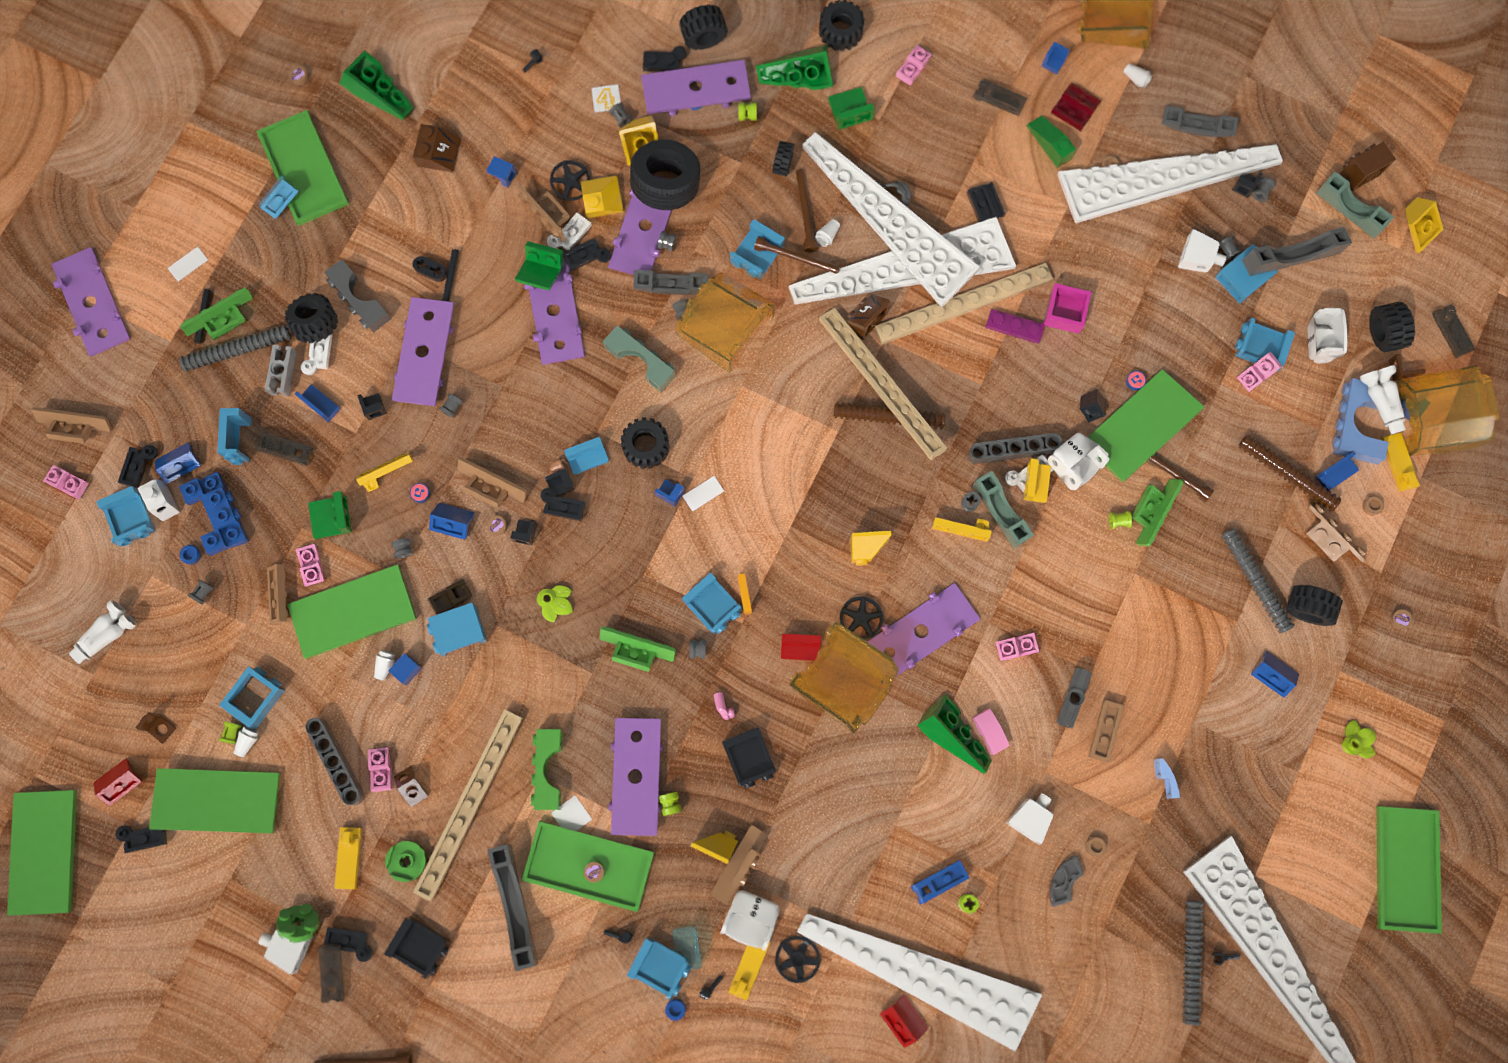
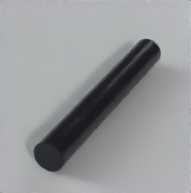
[442,249,459,302]
[194,289,211,344]

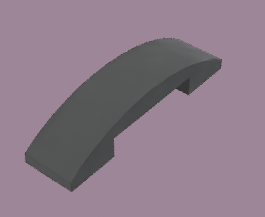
[1162,106,1239,137]
[633,270,709,295]

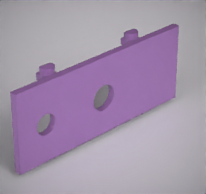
[641,60,751,116]
[608,175,672,275]
[51,247,130,357]
[524,259,585,365]
[392,297,454,406]
[863,583,980,682]
[609,718,663,836]

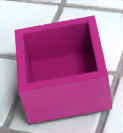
[1043,283,1092,334]

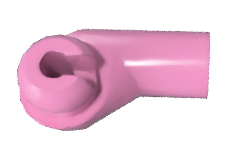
[714,692,735,720]

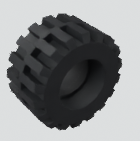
[819,0,865,51]
[679,4,728,50]
[284,293,338,343]
[1369,302,1415,353]
[621,417,670,469]
[1286,585,1343,626]

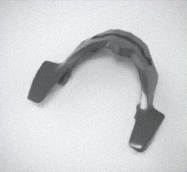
[877,181,911,207]

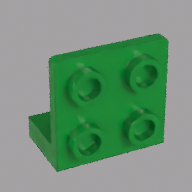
[828,87,875,130]
[515,241,563,291]
[308,491,352,539]

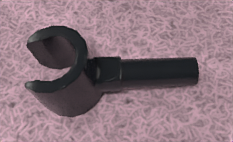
[522,49,543,73]
[603,930,633,943]
[1212,952,1240,965]
[699,975,723,1000]

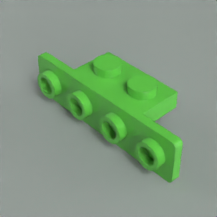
[180,287,252,341]
[1132,479,1184,546]
[600,626,676,672]

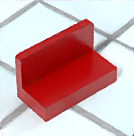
[781,634,821,661]
[93,759,142,807]
[880,995,928,1048]

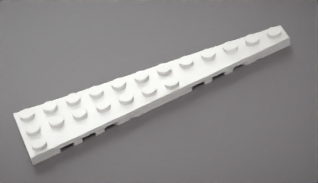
[803,132,980,308]
[1057,145,1283,223]
[788,217,1016,305]
[1183,836,1356,1063]
[797,913,1042,1051]

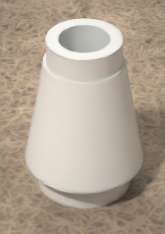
[1124,63,1152,88]
[815,219,840,247]
[374,650,395,680]
[233,726,259,757]

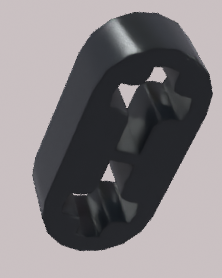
[412,256,447,282]

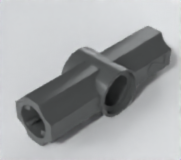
[1056,667,1092,729]

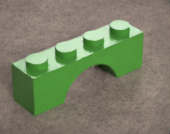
[531,729,563,810]

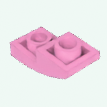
[896,45,932,85]
[1237,352,1283,392]
[43,465,89,500]
[296,544,325,587]
[996,633,1040,661]
[972,708,1010,755]
[368,747,392,792]

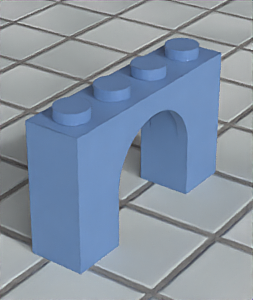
[1332,378,1388,465]

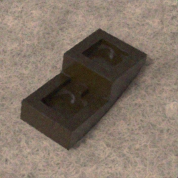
[428,579,472,615]

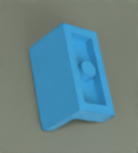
[260,175,298,219]
[564,437,609,475]

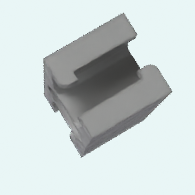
[265,345,297,397]

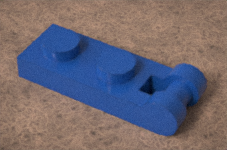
[910,860,970,905]

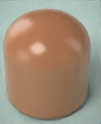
[550,457,569,474]

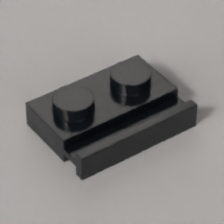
[966,182,1005,223]

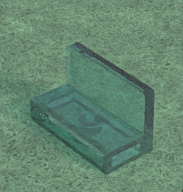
[672,925,702,969]

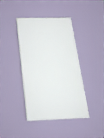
[168,247,208,281]
[683,476,724,511]

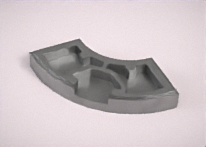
[1049,855,1084,907]

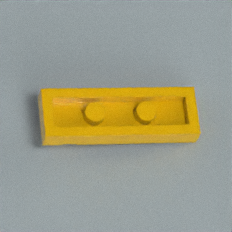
[1380,433,1420,492]
[356,451,413,492]
[931,517,992,542]
[334,827,362,889]
[728,941,770,1001]

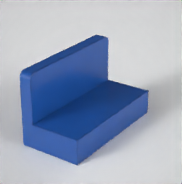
[295,384,341,423]
[155,442,201,484]
[1315,452,1359,491]
[429,503,474,540]
[1251,651,1299,698]

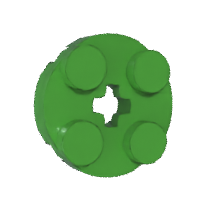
[385,841,427,882]
[276,904,319,943]

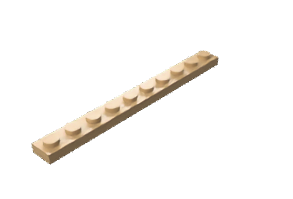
[874,263,1053,345]
[819,308,947,460]
[413,709,523,901]

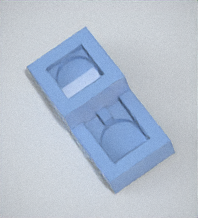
[1154,758,1180,799]

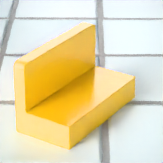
[1023,459,1051,503]

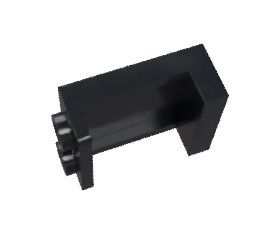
[722,727,777,789]
[384,916,451,979]

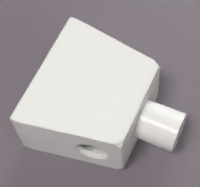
[1178,229,1226,272]
[138,479,180,521]
[1006,793,1054,844]
[259,929,314,974]

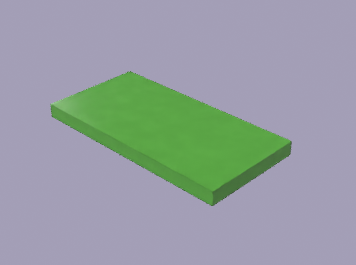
[256,110,349,226]
[1088,369,1204,483]
[287,564,417,659]
[149,768,280,834]
[7,790,77,916]
[1376,806,1442,934]
[522,821,654,912]

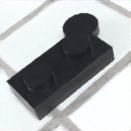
[643,46,686,72]
[563,238,611,272]
[117,445,158,488]
[541,488,586,522]
[115,826,167,853]
[323,926,373,962]

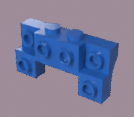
[179,472,249,556]

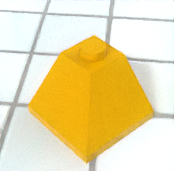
[619,116,659,166]
[581,176,623,218]
[1405,197,1444,253]
[850,531,891,566]
[691,831,738,864]

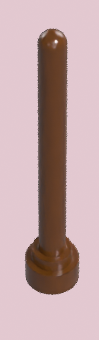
[796,169,819,253]
[754,236,840,274]
[1149,455,1214,502]
[314,1052,413,1063]

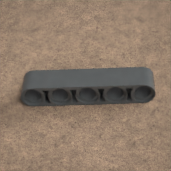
[968,433,1062,464]
[305,718,364,805]

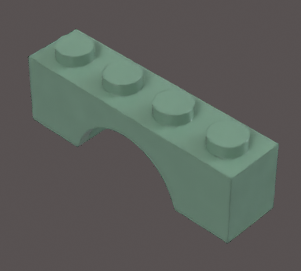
[1316,171,1394,239]
[603,326,675,393]
[972,471,1034,549]

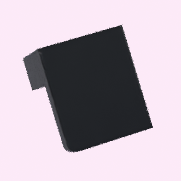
[1232,172,1263,198]
[1080,389,1106,422]
[357,393,386,420]
[545,468,575,497]
[511,520,537,546]

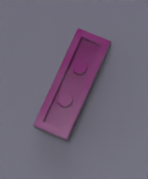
[985,309,1045,344]

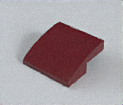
[1051,82,1102,132]

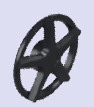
[550,160,591,201]
[840,596,883,640]
[775,936,820,983]

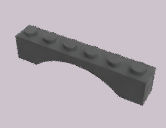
[1242,227,1352,276]
[487,844,539,971]

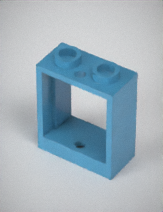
[219,666,285,729]

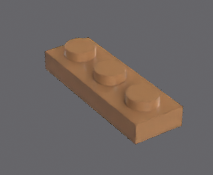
[267,564,288,625]
[1088,700,1124,763]

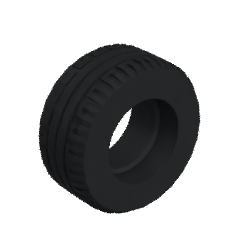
[630,139,701,210]

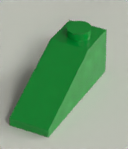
[1027,116,1077,168]

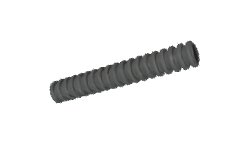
[179,324,291,372]
[1221,528,1295,634]
[1182,900,1204,1026]

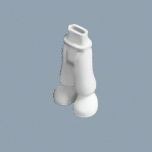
[1360,365,1406,435]
[69,599,137,664]

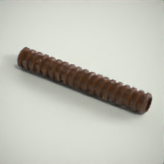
[834,402,946,429]
[1239,434,1342,512]

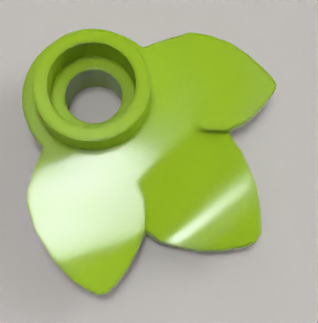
[537,585,573,623]
[1342,720,1376,758]

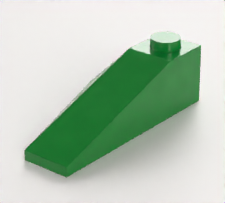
[756,45,833,90]
[339,50,414,120]
[917,694,992,774]

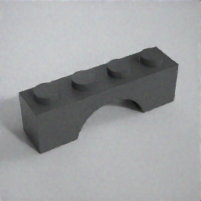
[324,259,391,333]

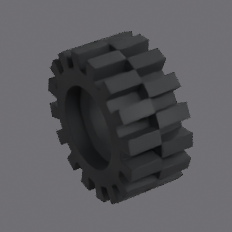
[772,140,795,177]

